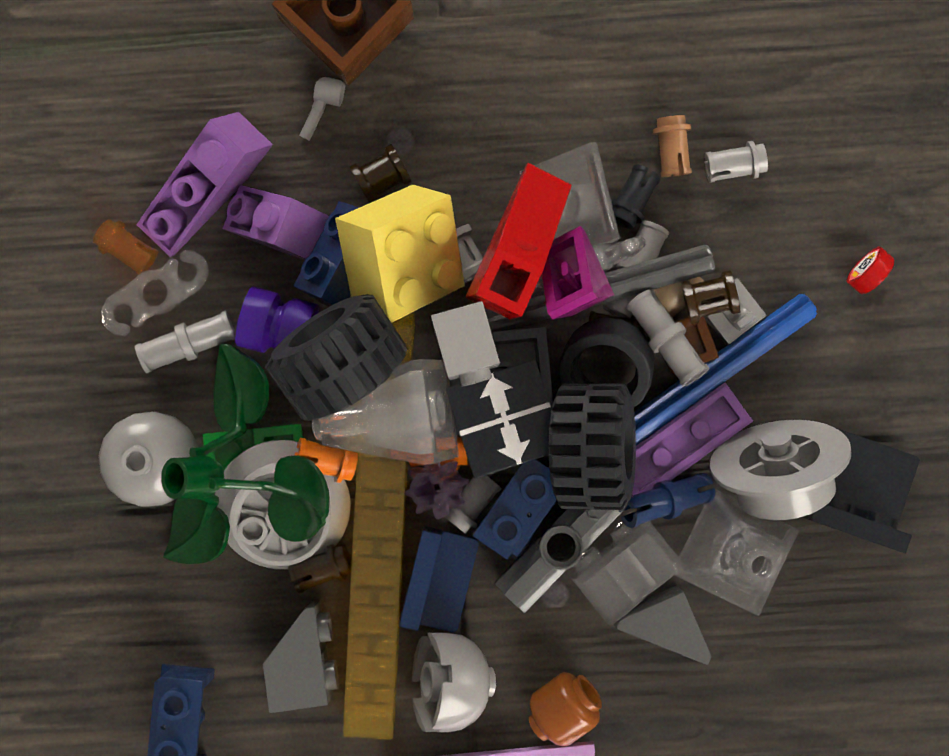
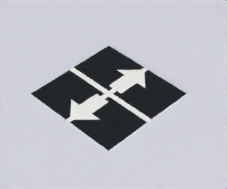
[446,360,552,478]

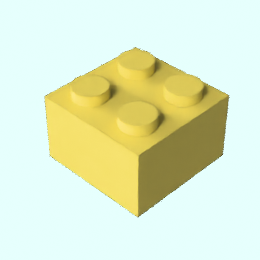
[335,185,465,323]

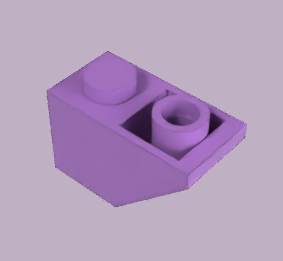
[223,185,329,260]

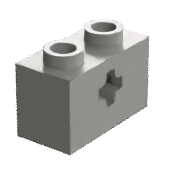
[431,301,500,387]

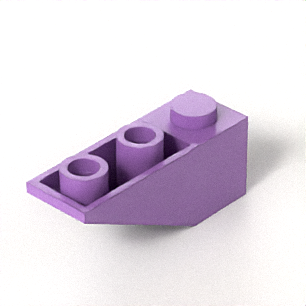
[136,112,273,257]

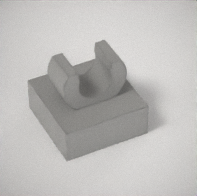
[704,278,767,346]

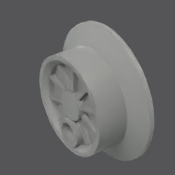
[710,420,851,520]
[215,440,351,569]

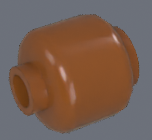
[529,672,602,747]

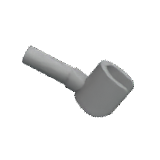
[299,77,346,141]

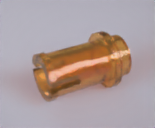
[93,219,159,276]

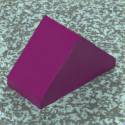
[542,226,614,319]

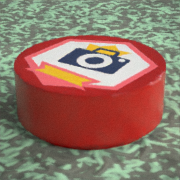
[846,246,894,294]

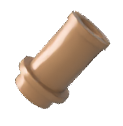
[653,115,692,177]

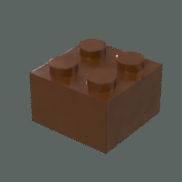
[272,0,414,86]

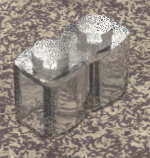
[569,521,685,626]

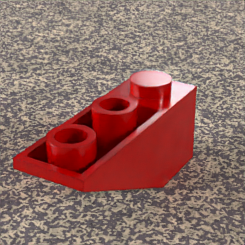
[465,163,572,319]

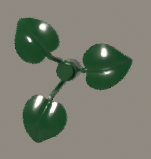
[161,344,330,564]

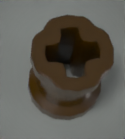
[350,144,412,203]
[681,270,740,324]

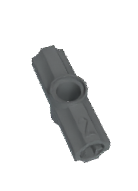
[494,509,623,613]

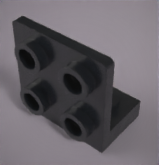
[802,427,920,554]

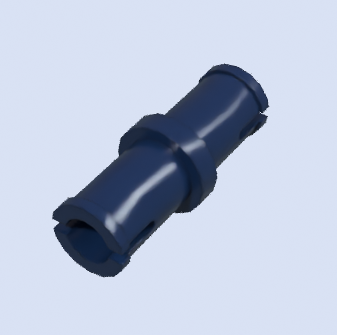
[619,473,716,528]

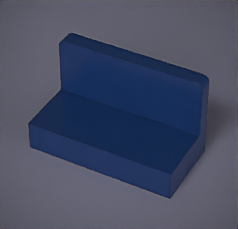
[399,526,479,632]

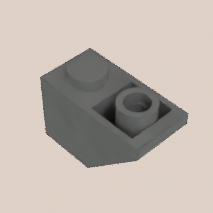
[263,600,339,713]

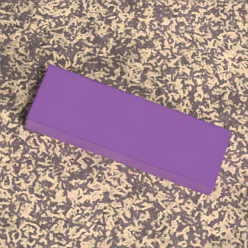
[632,382,753,495]

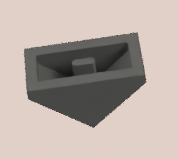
[611,586,712,665]

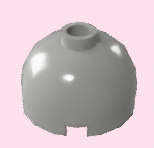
[98,412,198,507]
[412,633,496,732]

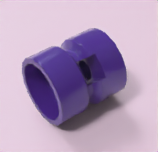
[235,286,319,353]

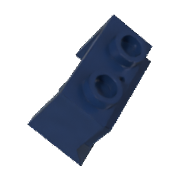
[473,459,557,560]
[147,664,215,756]

